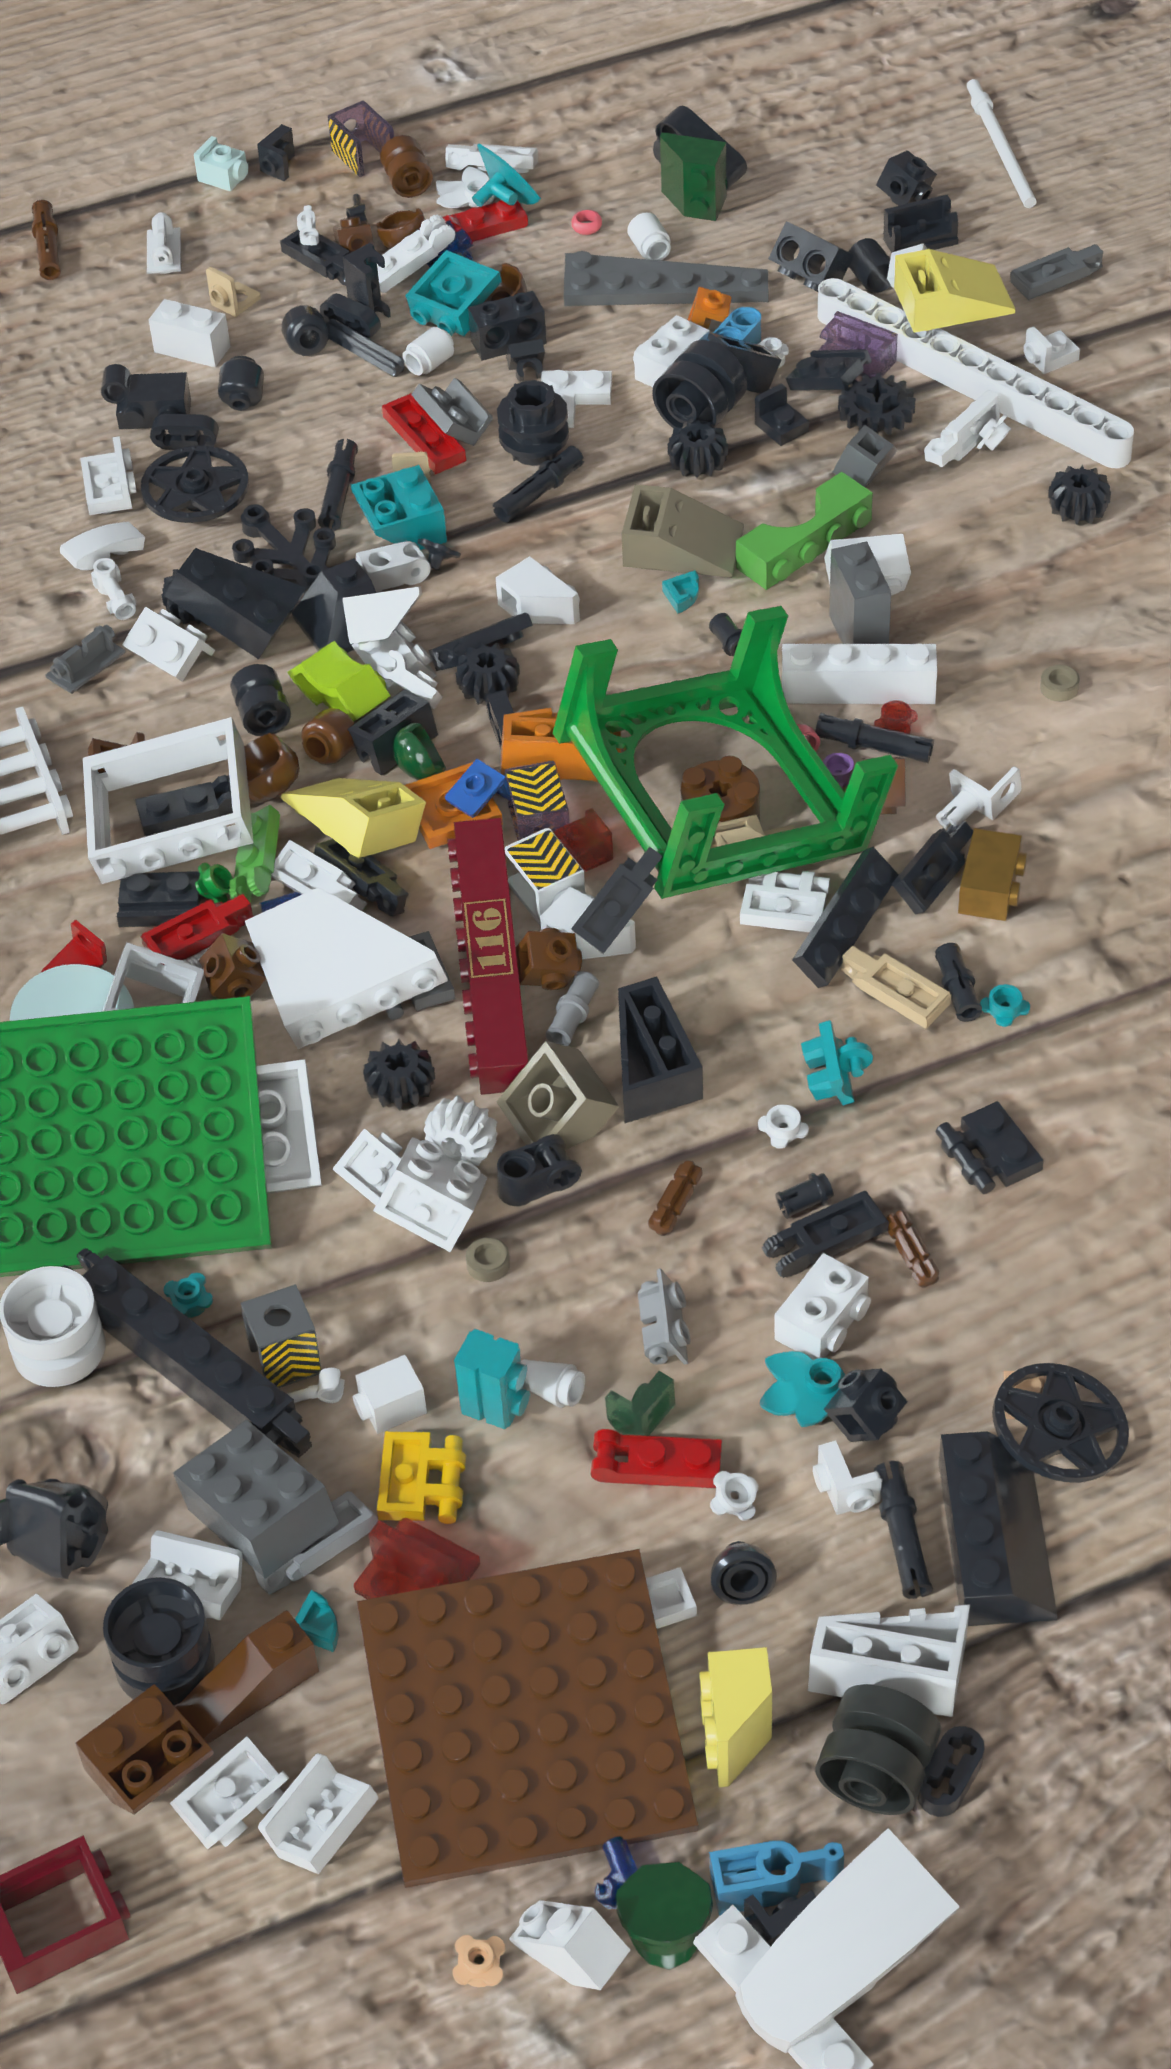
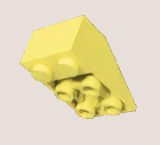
[894,249,1015,333]
[281,778,426,858]

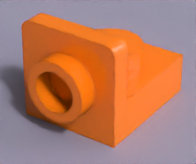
[687,287,732,329]

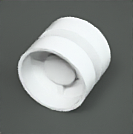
[0,1266,105,1387]

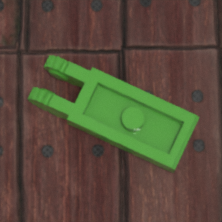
[229,805,280,902]

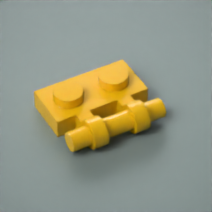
[377,1431,466,1524]

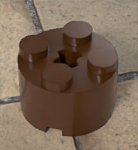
[680,755,760,822]

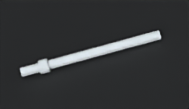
[967,79,1036,208]

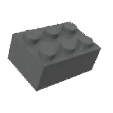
[173,1420,339,1579]

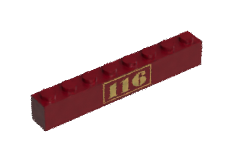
[447,817,528,1095]

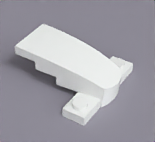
[693,1828,960,2069]

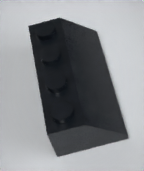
[939,1431,1057,1626]

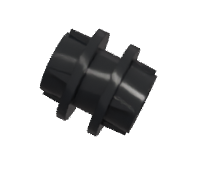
[497,380,569,466]

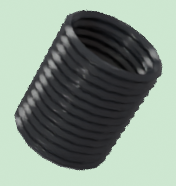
[848,238,891,293]

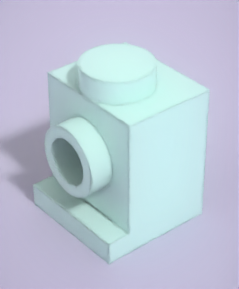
[194,136,248,191]

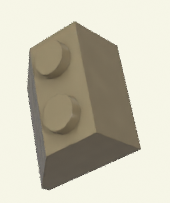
[496,1041,619,1150]

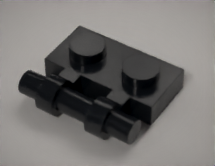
[935,1101,1044,1194]

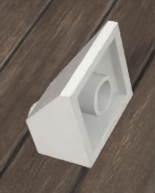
[343,586,422,650]

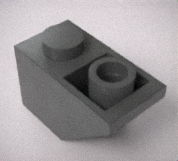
[832,425,897,488]

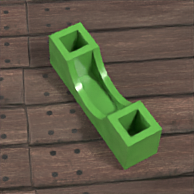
[736,472,873,590]

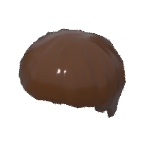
[244,733,300,802]

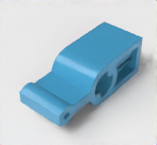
[709,1841,844,1916]

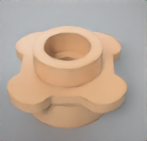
[453,1935,505,1987]

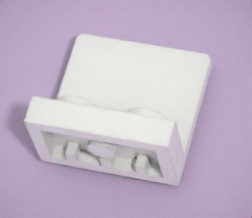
[373,1137,487,1252]

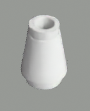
[521,1359,585,1408]

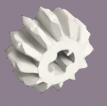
[424,1095,498,1166]

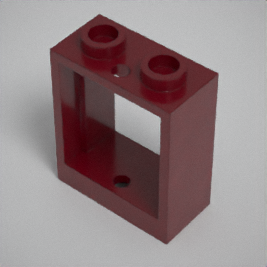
[0,1835,131,1994]

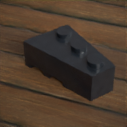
[165,548,307,660]
[618,976,703,1124]

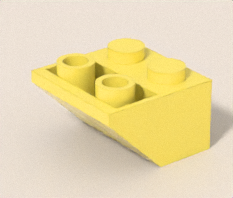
[699,1647,772,1787]

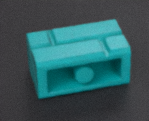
[454,1329,530,1429]

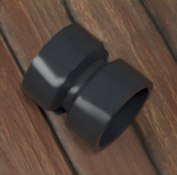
[230,664,291,736]

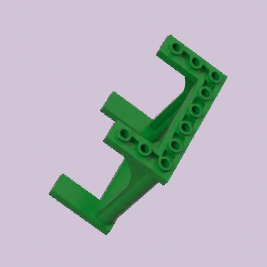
[553,606,898,899]

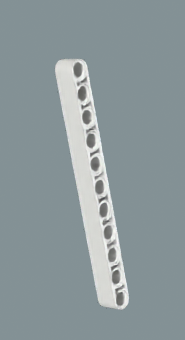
[818,278,1134,468]

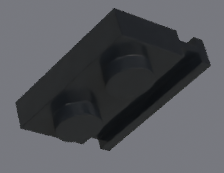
[785,349,872,390]
[116,871,201,928]

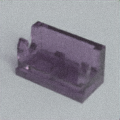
[819,311,898,379]

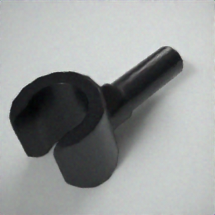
[346,194,368,222]

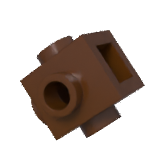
[516,928,582,991]
[199,933,266,999]

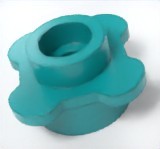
[980,984,1030,1027]
[163,1273,213,1318]

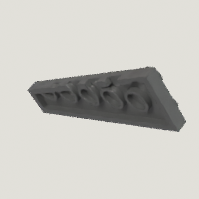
[564,251,769,306]

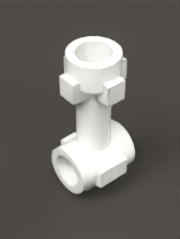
[91,558,136,620]

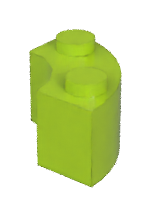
[287,641,391,721]

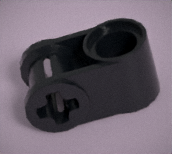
[497,1134,582,1207]

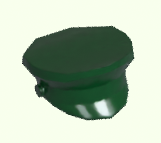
[616,1862,713,1970]

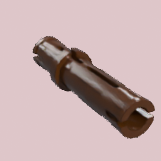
[31,200,61,280]

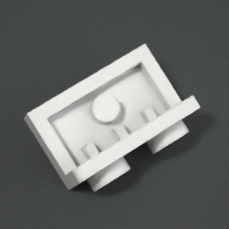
[80,436,137,515]
[122,607,215,682]
[352,621,437,697]
[132,1530,243,1620]
[170,1736,289,1849]
[258,1753,379,1874]

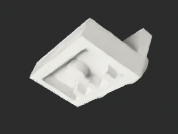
[333,1129,402,1205]
[0,1594,79,1704]

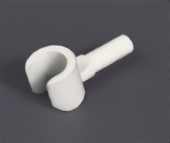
[287,1368,345,1403]

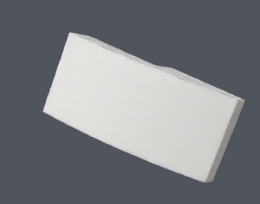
[60,522,145,570]

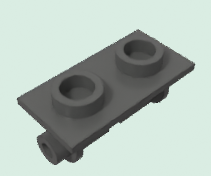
[45,625,126,694]

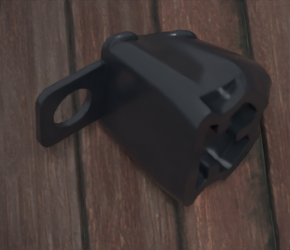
[0,1479,108,1579]

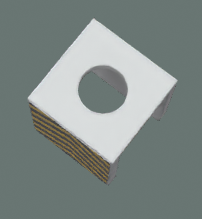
[505,828,585,926]

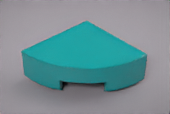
[662,570,699,614]
[295,1590,339,1652]

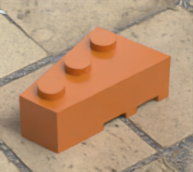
[501,708,621,782]

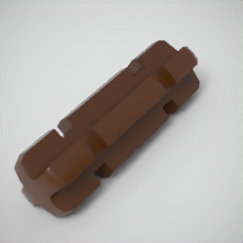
[648,1160,703,1236]
[886,1210,939,1288]

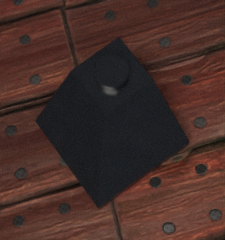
[292,558,377,653]

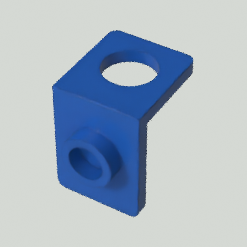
[445,759,514,818]

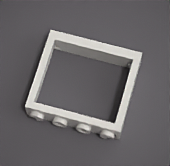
[83,717,254,884]

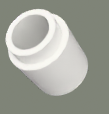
[628,213,671,260]
[403,327,454,375]

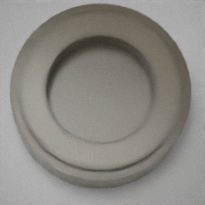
[1040,665,1080,702]
[466,1237,510,1282]

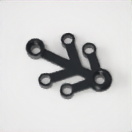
[232,504,336,594]

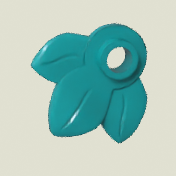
[760,1351,845,1427]

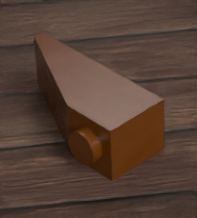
[175,1610,319,1744]

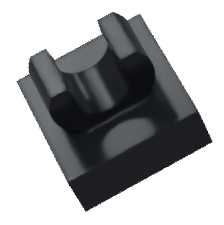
[506,339,545,382]

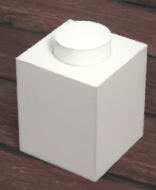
[353,1355,427,1434]

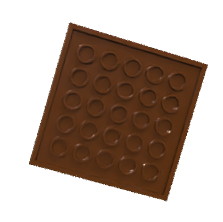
[357,1549,699,1888]

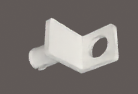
[936,766,1022,829]

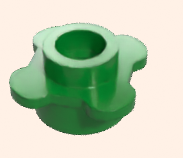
[195,862,233,903]

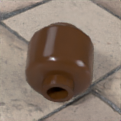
[301,708,355,765]

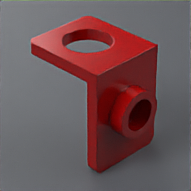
[41,920,107,972]

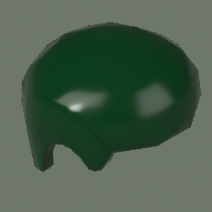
[393,723,446,780]

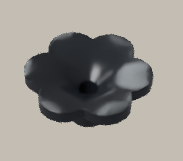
[417,538,461,570]

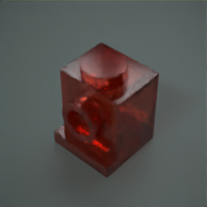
[552,808,613,873]

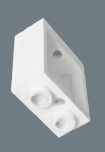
[103,942,204,1011]

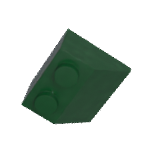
[660,132,727,221]

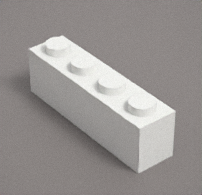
[782,644,937,704]

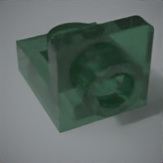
[605,1371,676,1436]

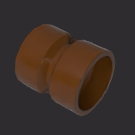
[380,135,433,198]

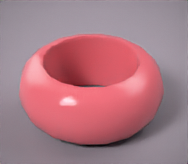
[571,210,602,235]

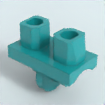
[801,1020,873,1106]

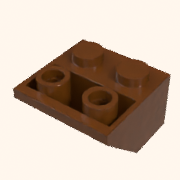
[75,1684,214,1815]

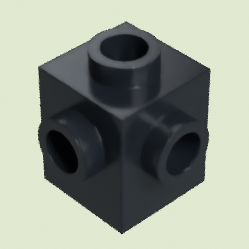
[876,150,937,206]
[824,1368,908,1442]

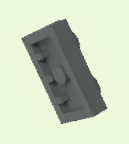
[411,378,493,446]

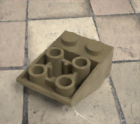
[622,484,744,578]

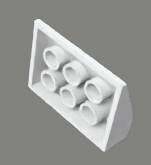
[257,1059,322,1193]

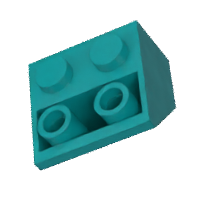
[351,465,447,550]

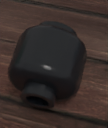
[281,305,329,356]
[218,356,264,411]

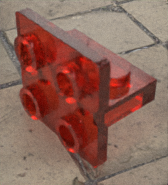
[354,1518,481,1599]

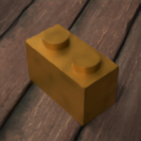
[958,828,1028,921]

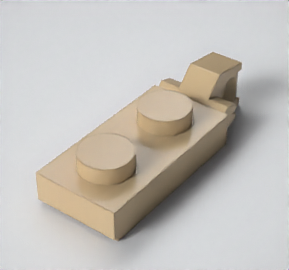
[841,946,952,1029]

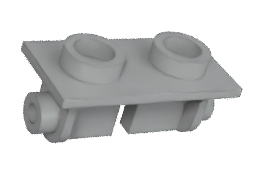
[638,1268,691,1365]

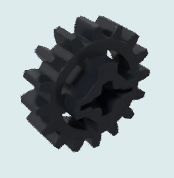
[838,373,916,435]

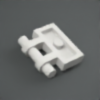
[740,871,830,932]

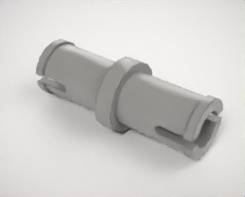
[546,971,599,1046]

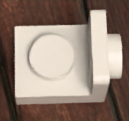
[1024,326,1080,374]

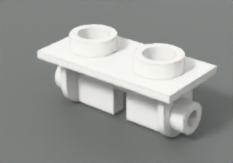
[147,212,181,274]

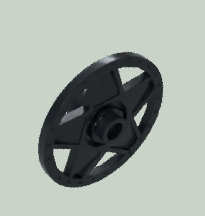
[141,445,249,523]
[992,1363,1129,1483]

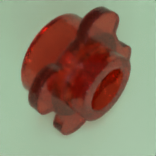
[874,700,918,734]

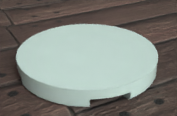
[10,964,134,1021]

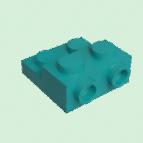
[405,250,502,337]

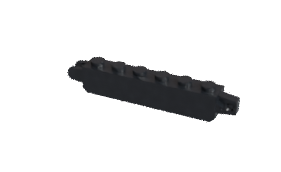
[62,1248,312,1458]

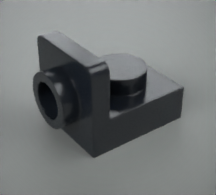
[257,124,295,181]
[755,383,809,446]
[744,1890,817,1947]

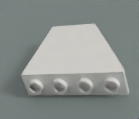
[245,887,448,1049]

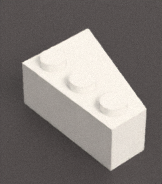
[808,1605,970,1717]

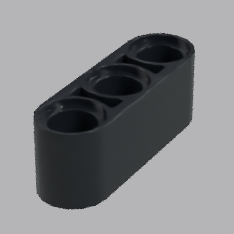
[655,106,747,190]

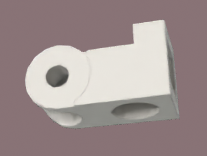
[356,541,431,593]

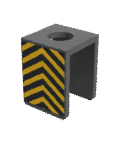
[241,1284,322,1388]

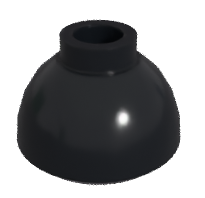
[711,1541,777,1605]

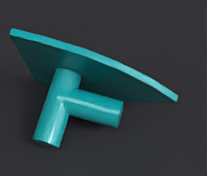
[472,143,541,207]

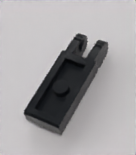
[135,775,233,837]
[761,1190,889,1278]

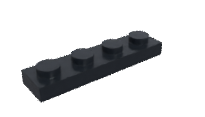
[792,847,899,988]

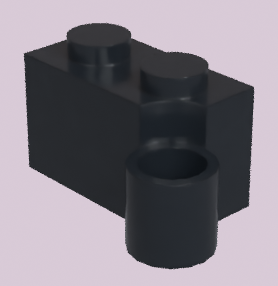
[101,364,191,429]

